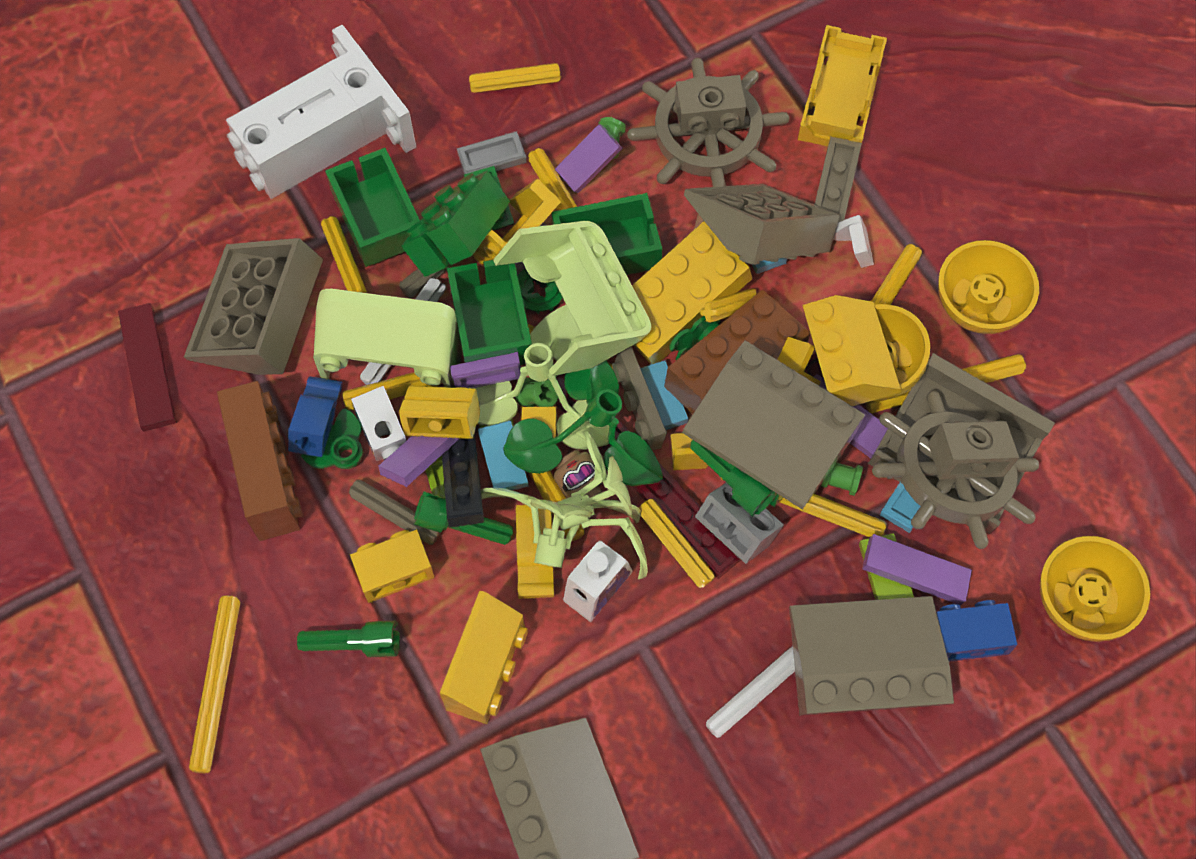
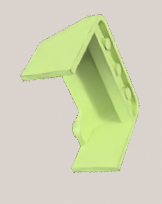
[493,221,651,376]
[313,289,462,388]

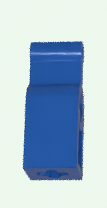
[288,376,342,457]

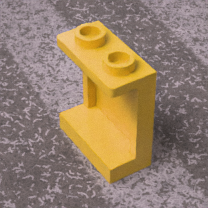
[473,178,561,266]

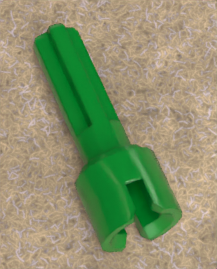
[690,440,777,517]
[413,491,513,545]
[297,621,400,657]

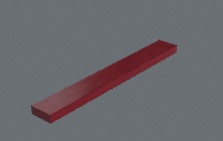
[555,374,741,579]

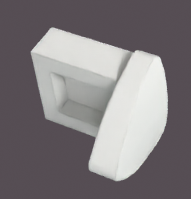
[833,215,874,268]

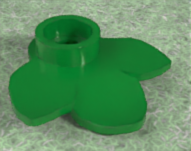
[669,316,721,360]
[301,409,363,469]

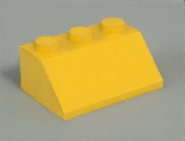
[802,295,901,406]
[439,591,528,725]

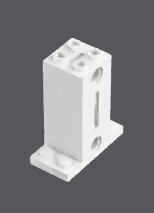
[226,24,416,199]

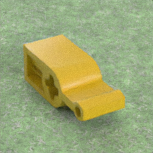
[516,505,554,599]

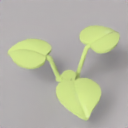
[475,305,609,449]
[556,430,648,579]
[481,487,641,568]

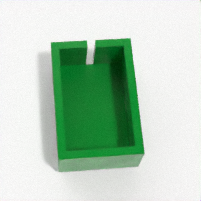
[325,148,420,267]
[401,170,510,277]
[551,193,663,275]
[447,260,532,365]

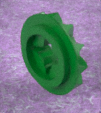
[517,268,563,314]

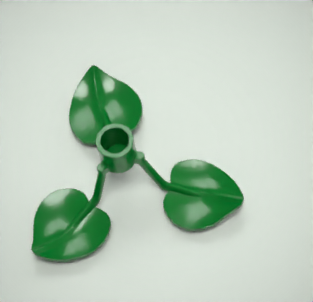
[503,360,663,486]

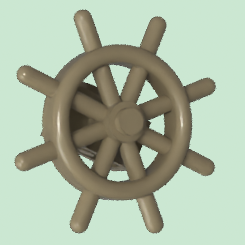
[627,58,790,187]
[872,391,1039,549]

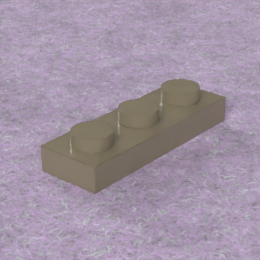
[814,137,862,223]
[612,346,666,450]

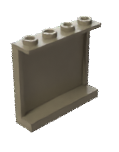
[868,353,1055,534]

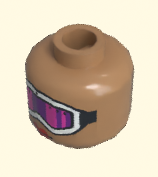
[554,450,603,498]

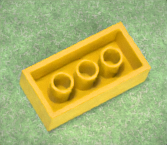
[632,221,752,365]

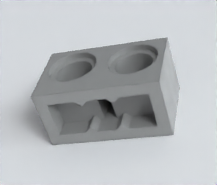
[695,483,784,564]

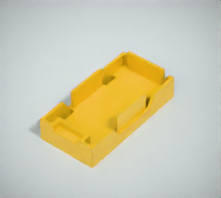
[798,25,887,147]

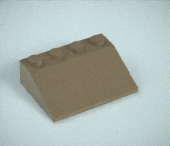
[684,184,840,265]
[184,238,323,375]
[682,340,865,510]
[789,596,954,716]
[480,718,639,859]

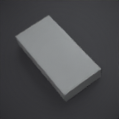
[457,131,527,174]

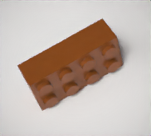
[664,289,811,414]
[217,381,303,541]

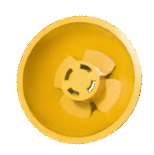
[938,241,1039,334]
[874,304,930,400]
[1040,536,1150,642]

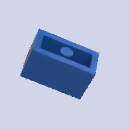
[936,600,1017,662]

